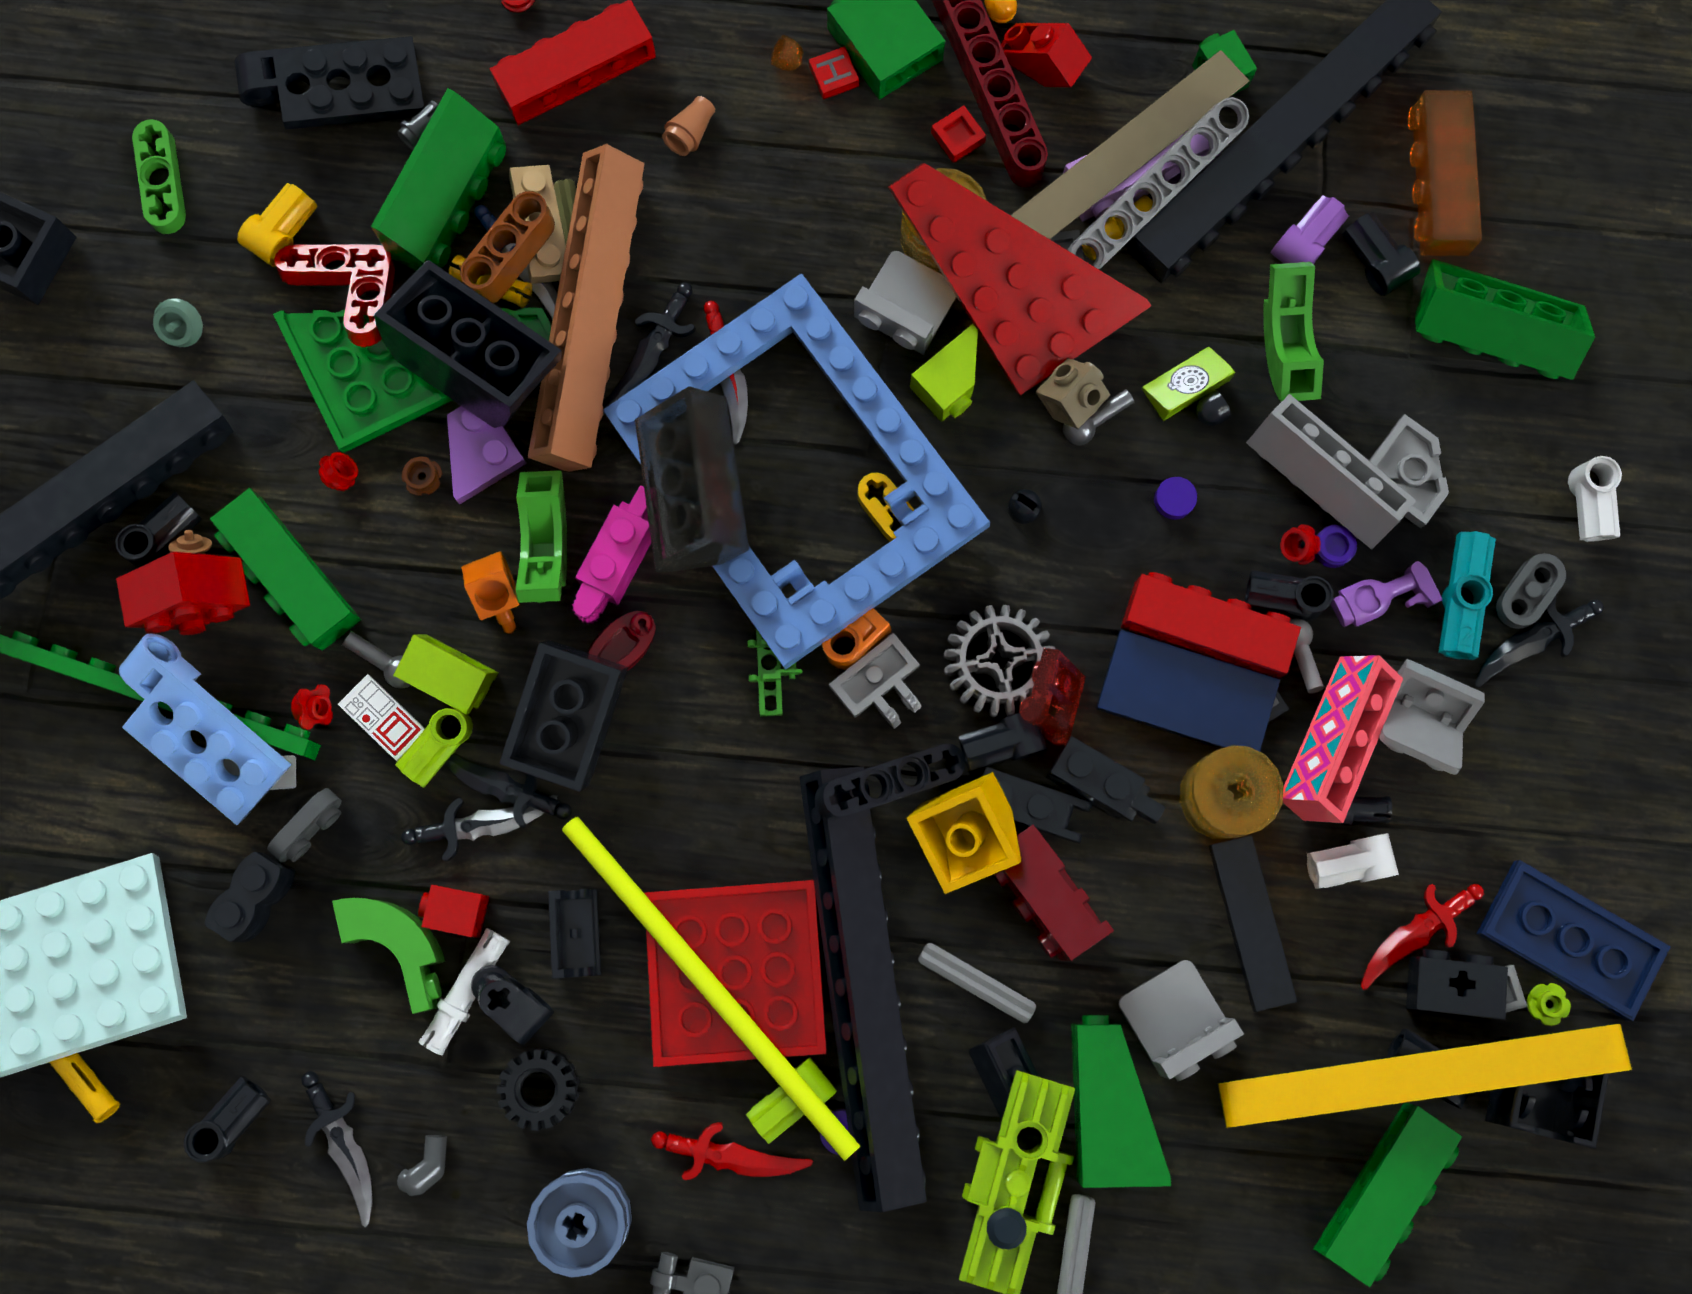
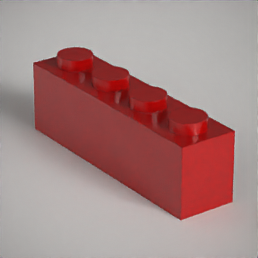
[489,0,656,125]
[1120,572,1301,679]

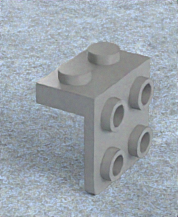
[854,251,957,355]
[1379,659,1485,775]
[1118,960,1244,1081]

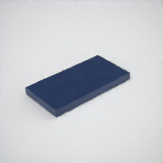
[1096,630,1281,760]
[1476,860,1671,1021]

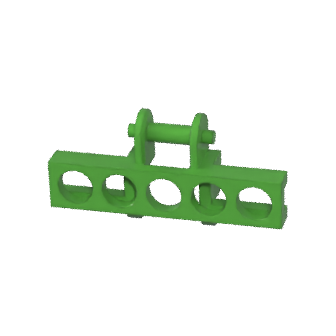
[747,629,802,717]

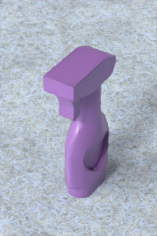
[1331,561,1443,627]

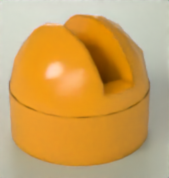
[984,0,1017,24]

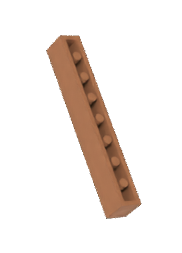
[528,144,645,472]

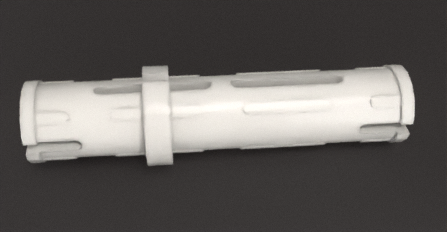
[418,928,510,1056]

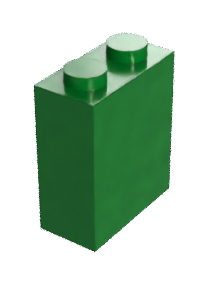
[827,0,945,100]

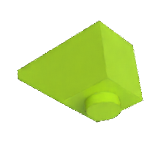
[910,324,978,422]

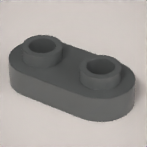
[1496,553,1566,629]
[267,788,342,863]

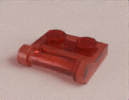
[1019,648,1086,745]

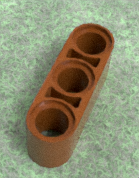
[460,191,555,303]

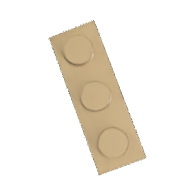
[509,165,566,284]

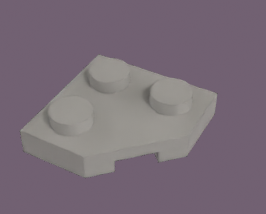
[1369,414,1449,528]

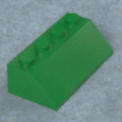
[371,88,506,271]
[1415,259,1595,380]

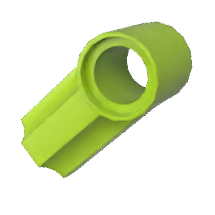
[395,708,473,788]
[746,1057,837,1144]

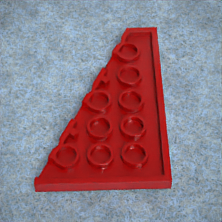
[888,163,1151,395]

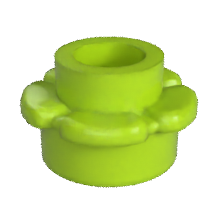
[1527,983,1571,1026]

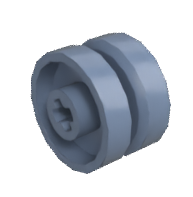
[527,1168,632,1278]

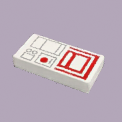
[338,674,425,762]

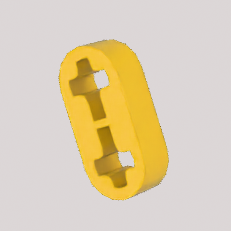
[857,473,914,542]

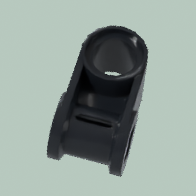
[471,965,554,1045]

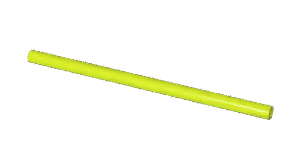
[562,816,860,1161]

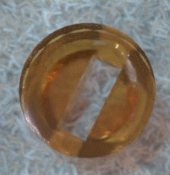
[771,35,803,71]

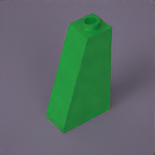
[1071,1015,1171,1188]

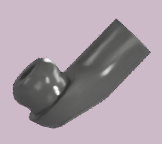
[397,1135,448,1196]

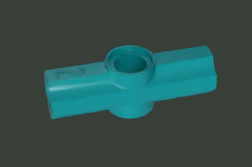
[1438,531,1496,660]

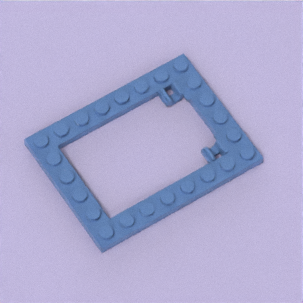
[604,273,990,670]

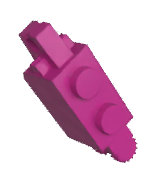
[572,485,657,625]

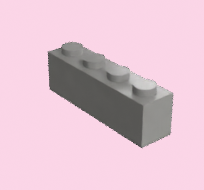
[1246,394,1416,550]

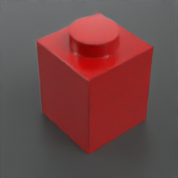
[418,885,490,938]

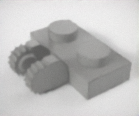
[829,633,922,729]

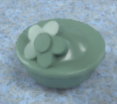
[153,298,203,347]

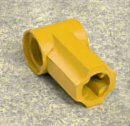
[237,183,318,267]

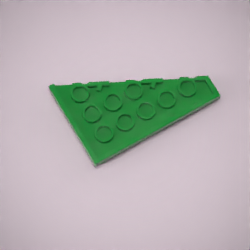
[273,308,551,453]

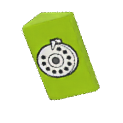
[1141,346,1235,421]

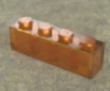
[1408,90,1482,256]

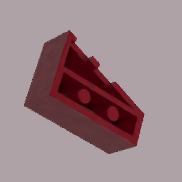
[992,824,1114,961]

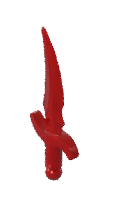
[1361,884,1484,990]
[651,1122,814,1180]

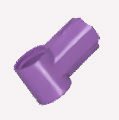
[1271,195,1349,264]

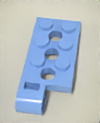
[119,633,291,825]

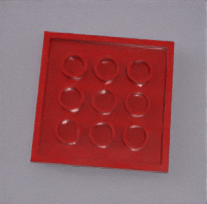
[644,880,826,1067]

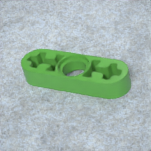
[132,119,186,234]

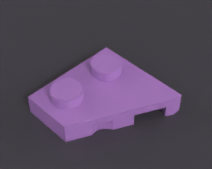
[447,406,526,504]

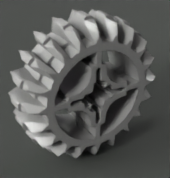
[943,605,1056,717]

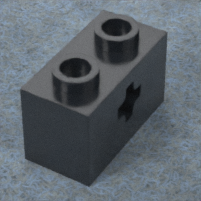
[1406,949,1508,1019]

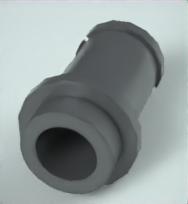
[397,100,439,150]

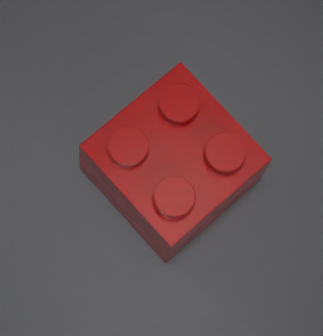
[116,551,250,635]

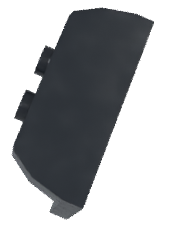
[374,260,562,428]

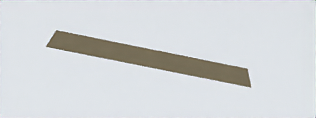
[1011,50,1249,239]

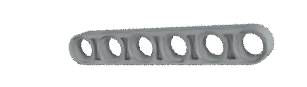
[1067,97,1249,269]

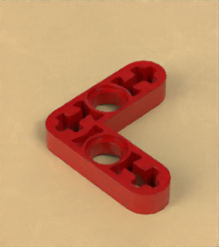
[274,244,395,347]

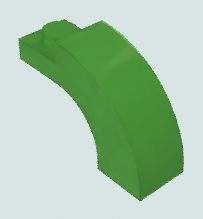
[1264,262,1324,402]
[516,471,567,603]
[332,898,445,1014]

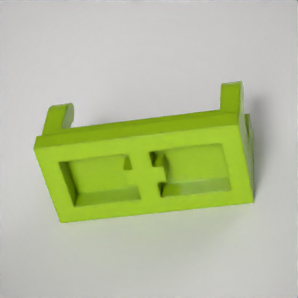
[393,634,499,714]

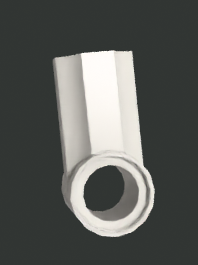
[1568,456,1622,542]
[1307,833,1399,889]

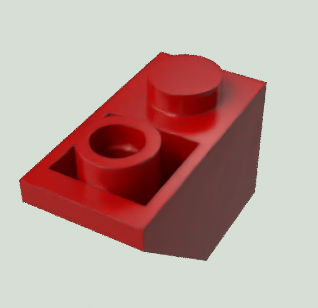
[1001,23,1092,88]

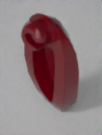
[587,611,656,671]

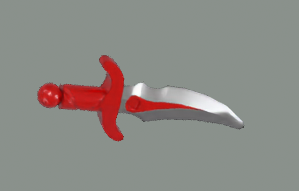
[704,301,748,444]

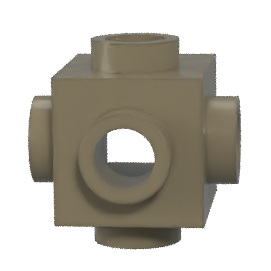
[1036,358,1110,429]

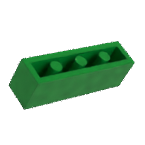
[210,488,361,651]
[1313,1103,1462,1287]

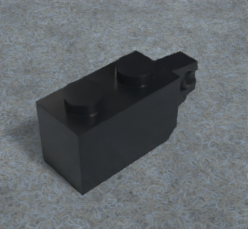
[1045,736,1166,824]

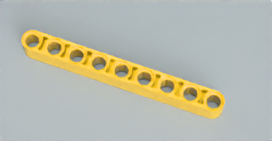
[1218,1024,1632,1128]

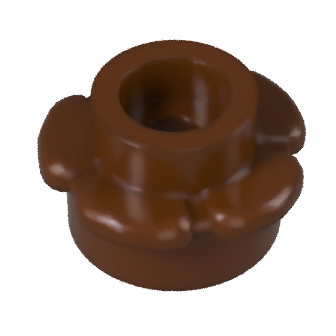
[402,457,442,496]

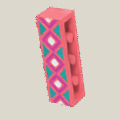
[1278,655,1403,823]

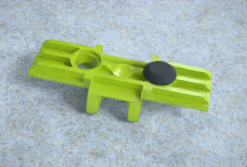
[959,1070,1075,1294]

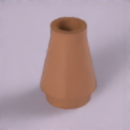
[662,96,715,156]

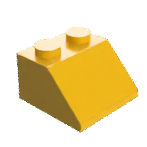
[906,772,1021,894]

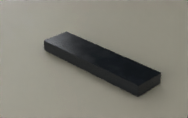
[1208,835,1297,1012]

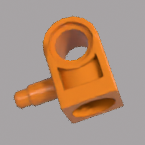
[461,551,519,633]
[822,608,891,670]

